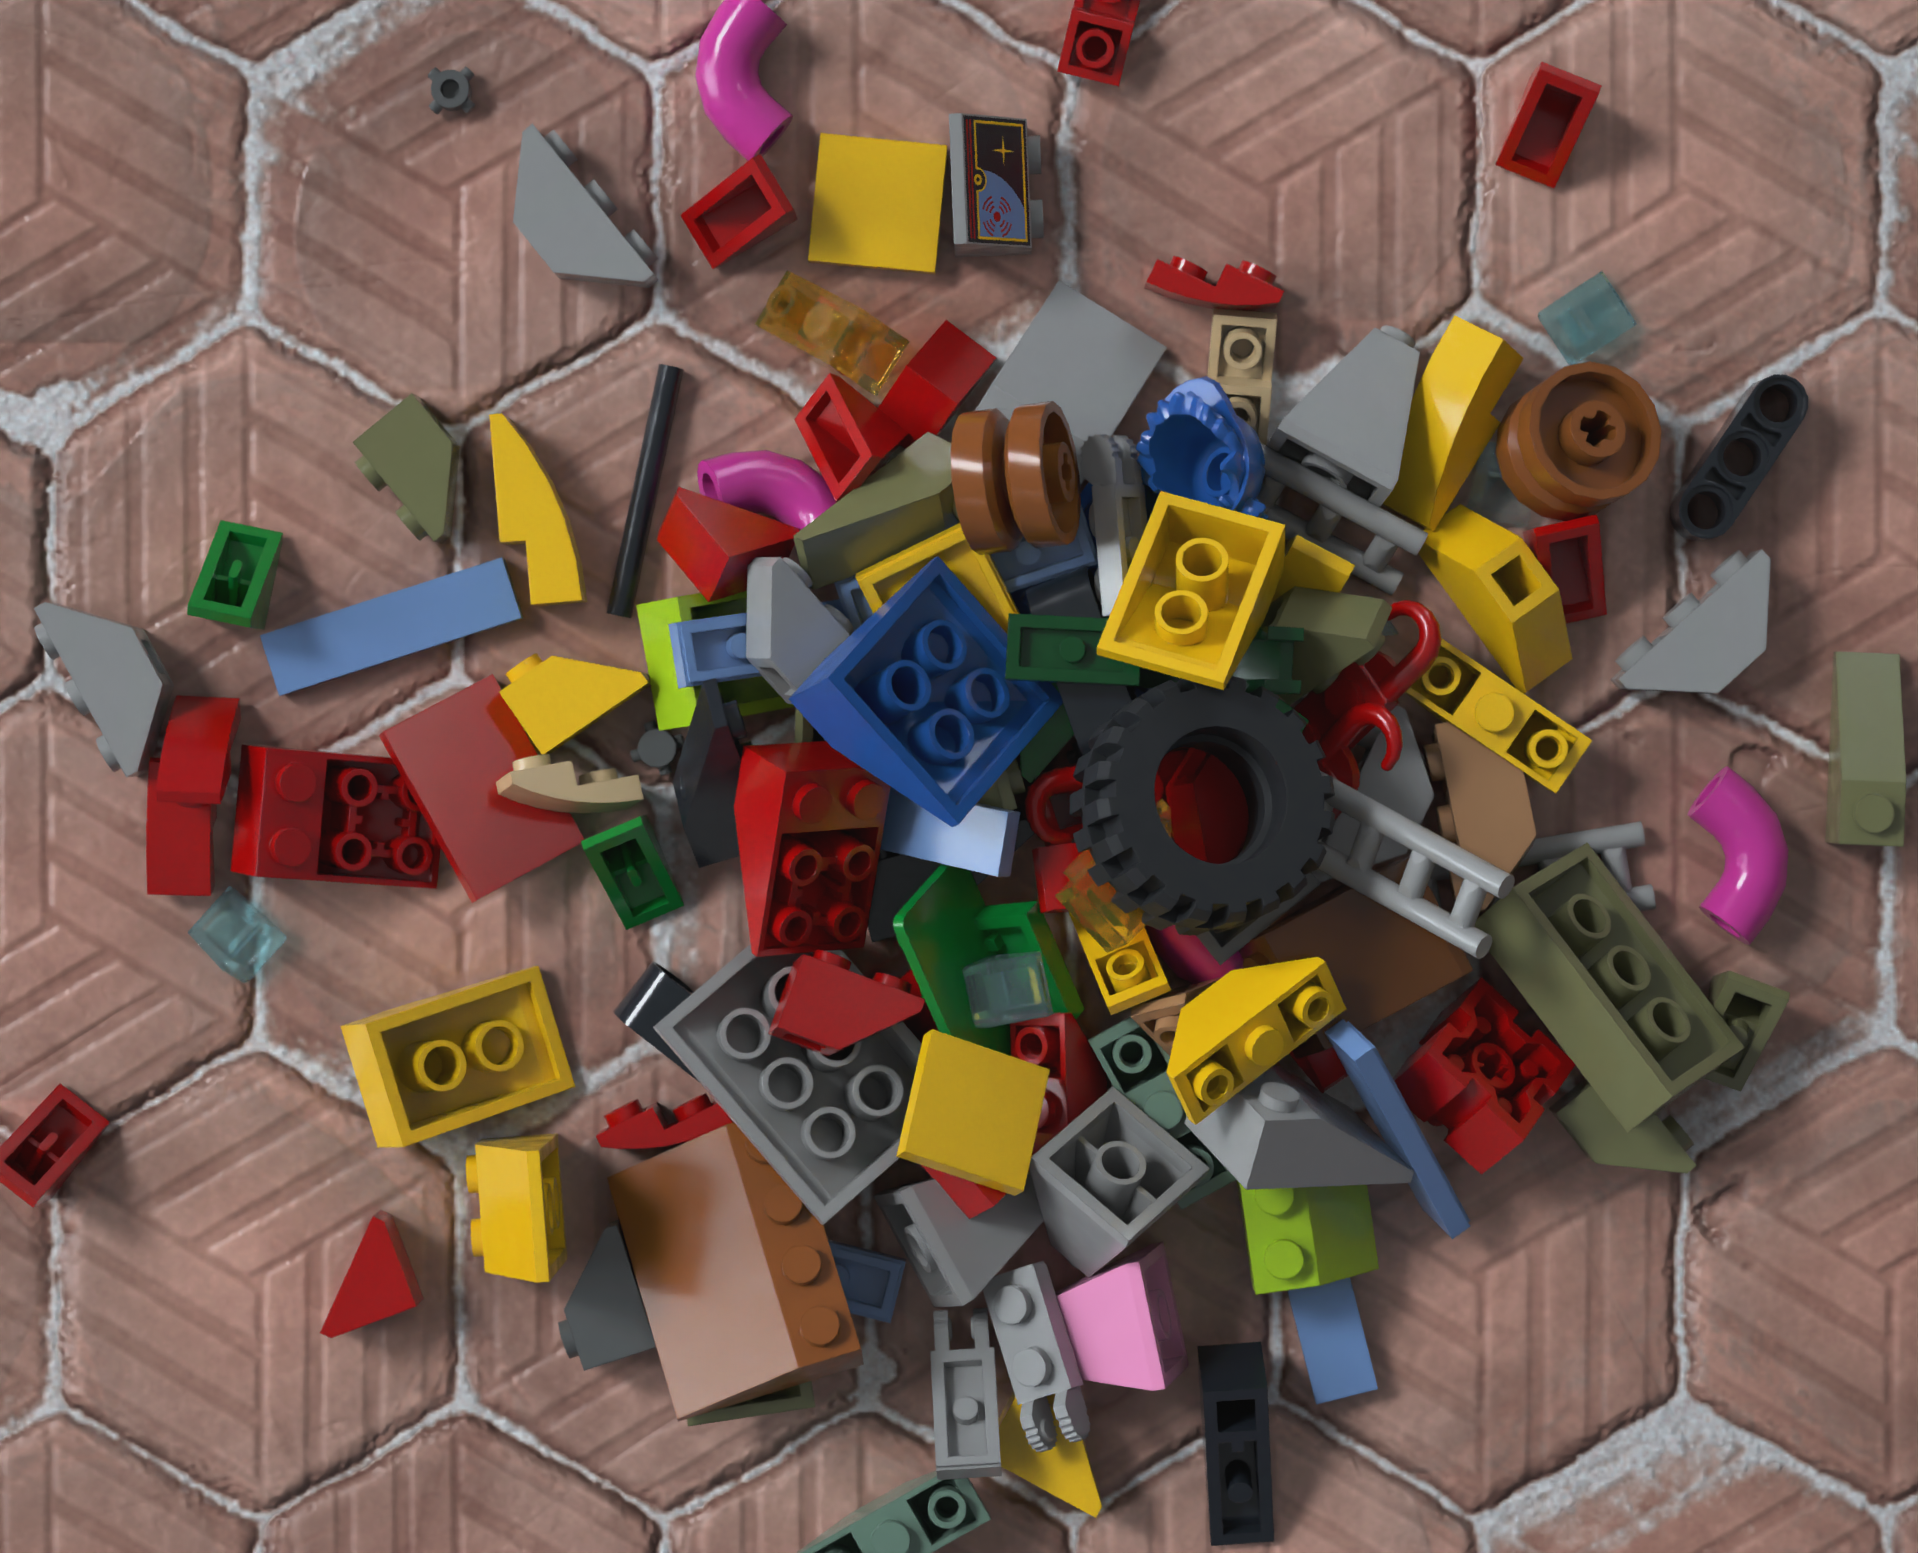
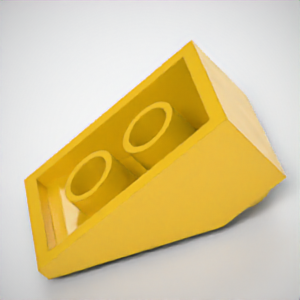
[1097,491,1286,690]
[340,966,575,1148]
[466,1133,567,1283]

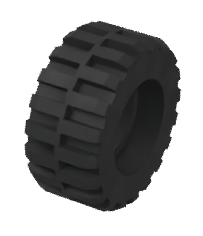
[1070,676,1335,936]

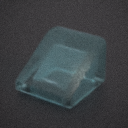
[1538,271,1637,365]
[1466,441,1532,527]
[187,885,287,983]
[963,951,1054,1028]

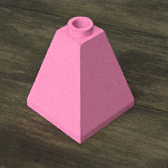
[1055,1242,1189,1391]

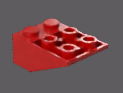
[734,741,891,957]
[231,744,441,889]

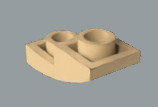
[1207,308,1277,446]
[496,754,644,813]

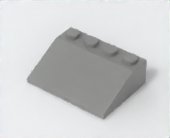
[653,944,922,1225]

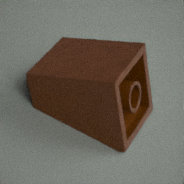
[1239,857,1473,1059]

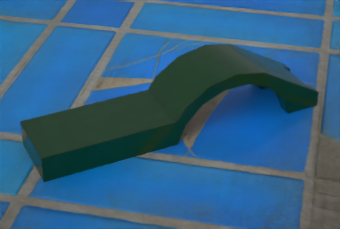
[1005,613,1304,695]

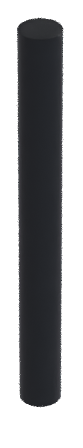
[607,364,684,618]

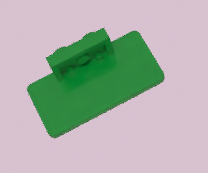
[893,864,1084,1056]

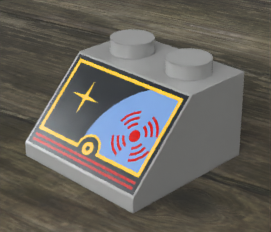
[949,113,1044,258]

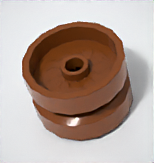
[1495,361,1662,521]
[950,401,1081,555]

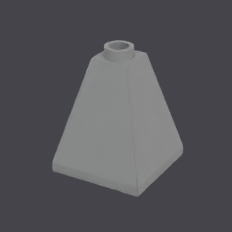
[1266,325,1420,507]
[1029,1087,1210,1278]
[873,1171,1044,1307]

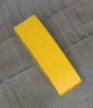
[1383,315,1524,532]
[489,413,588,606]

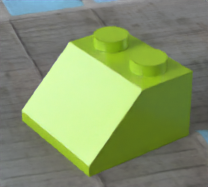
[636,591,794,731]
[1237,1180,1379,1295]

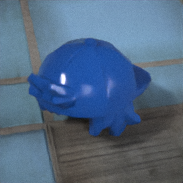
[1136,376,1269,520]

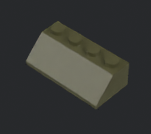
[1475,843,1745,1133]

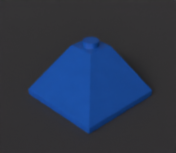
[789,556,1063,827]

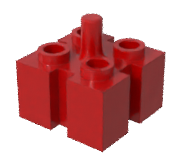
[1393,978,1575,1175]

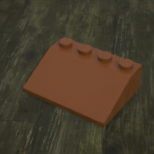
[607,1122,864,1421]

